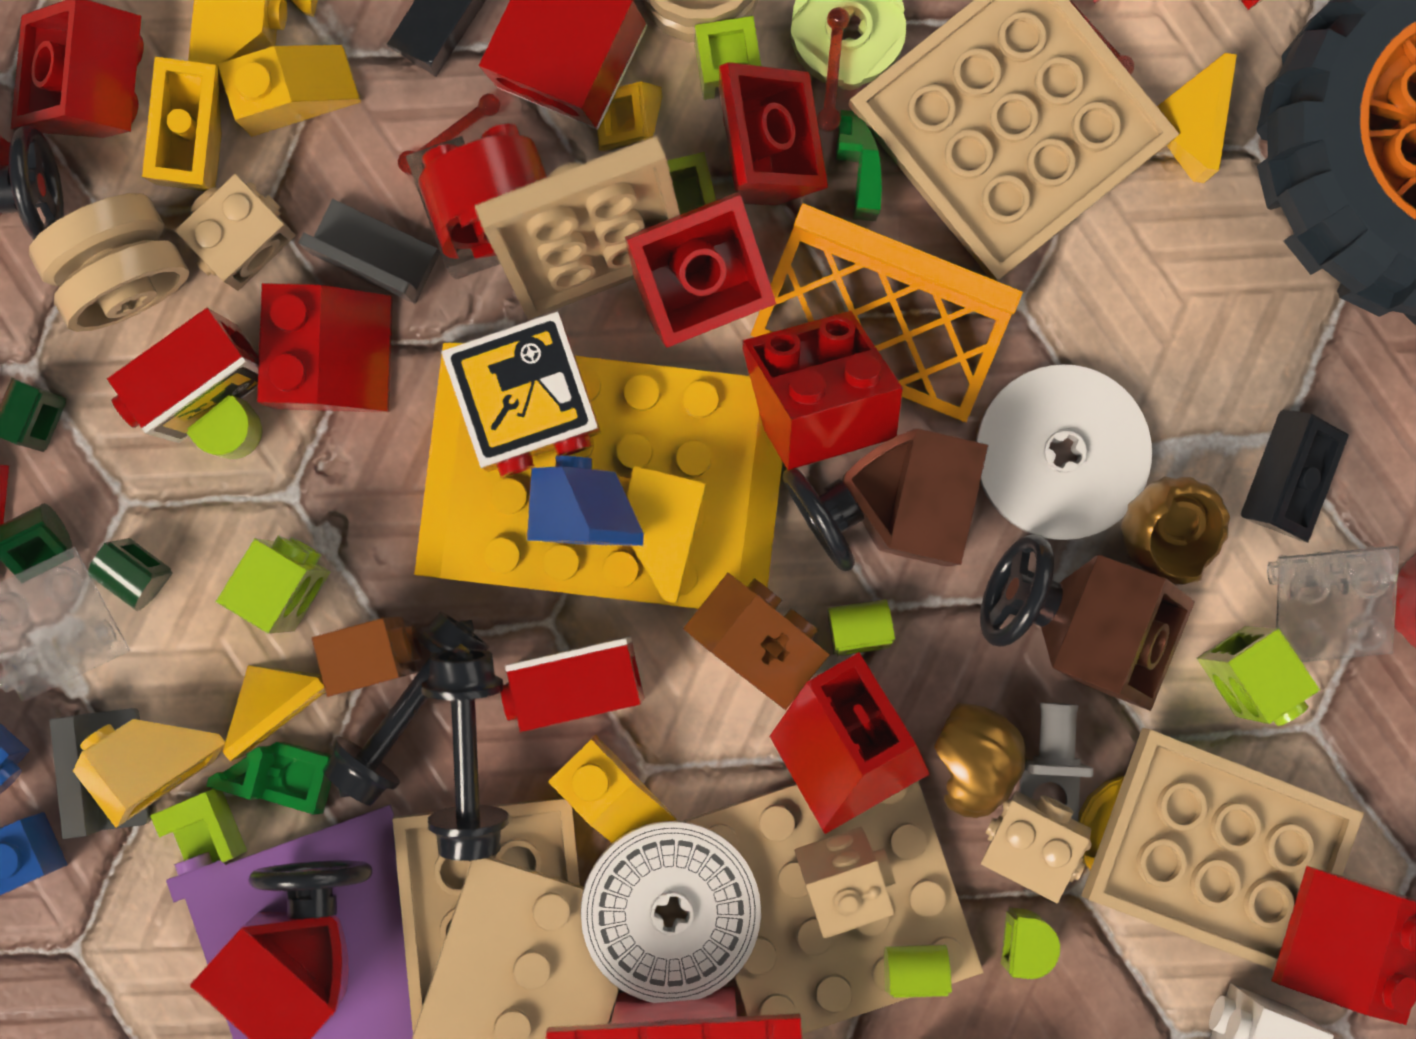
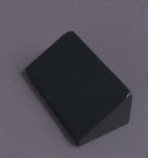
[387,0,486,77]
[1241,410,1349,543]

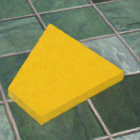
[1157,53,1237,183]
[223,665,326,761]

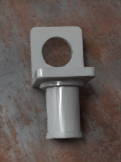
[1019,703,1093,821]

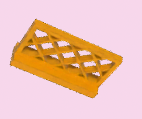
[750,203,1023,423]

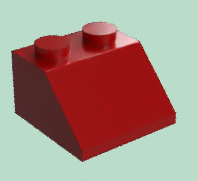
[11,0,144,138]
[719,62,828,206]
[625,192,777,348]
[257,283,393,413]
[1271,866,1416,1025]

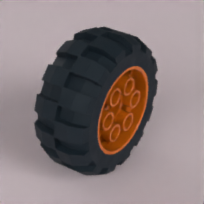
[1256,0,1416,325]

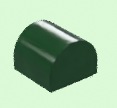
[0,378,66,452]
[0,503,75,583]
[88,538,173,611]

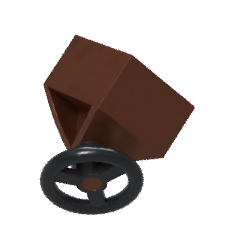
[783,428,988,571]
[980,534,1195,711]

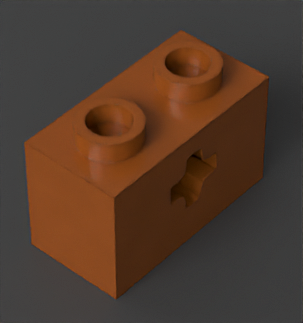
[683,573,830,711]
[311,617,422,697]

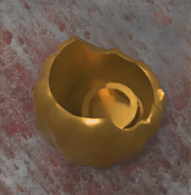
[1121,476,1231,585]
[934,703,1025,818]

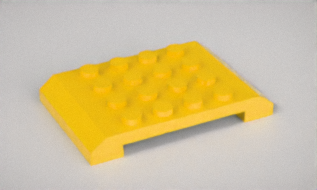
[414,343,782,609]

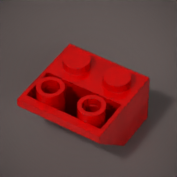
[742,311,903,470]
[769,652,929,834]

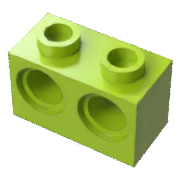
[216,535,331,634]
[1197,626,1320,726]

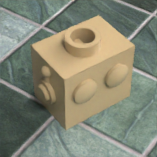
[175,174,297,291]
[981,791,1091,904]
[794,826,896,939]

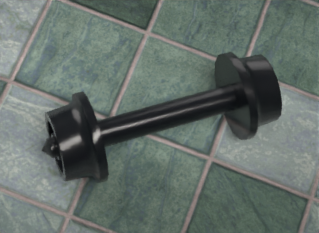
[323,611,489,806]
[421,644,509,862]

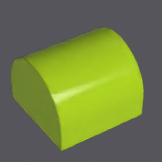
[186,395,262,459]
[827,599,895,657]
[1001,907,1060,979]
[884,944,952,998]

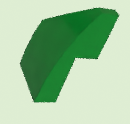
[836,110,882,221]
[206,742,332,815]

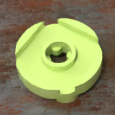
[790,0,906,90]

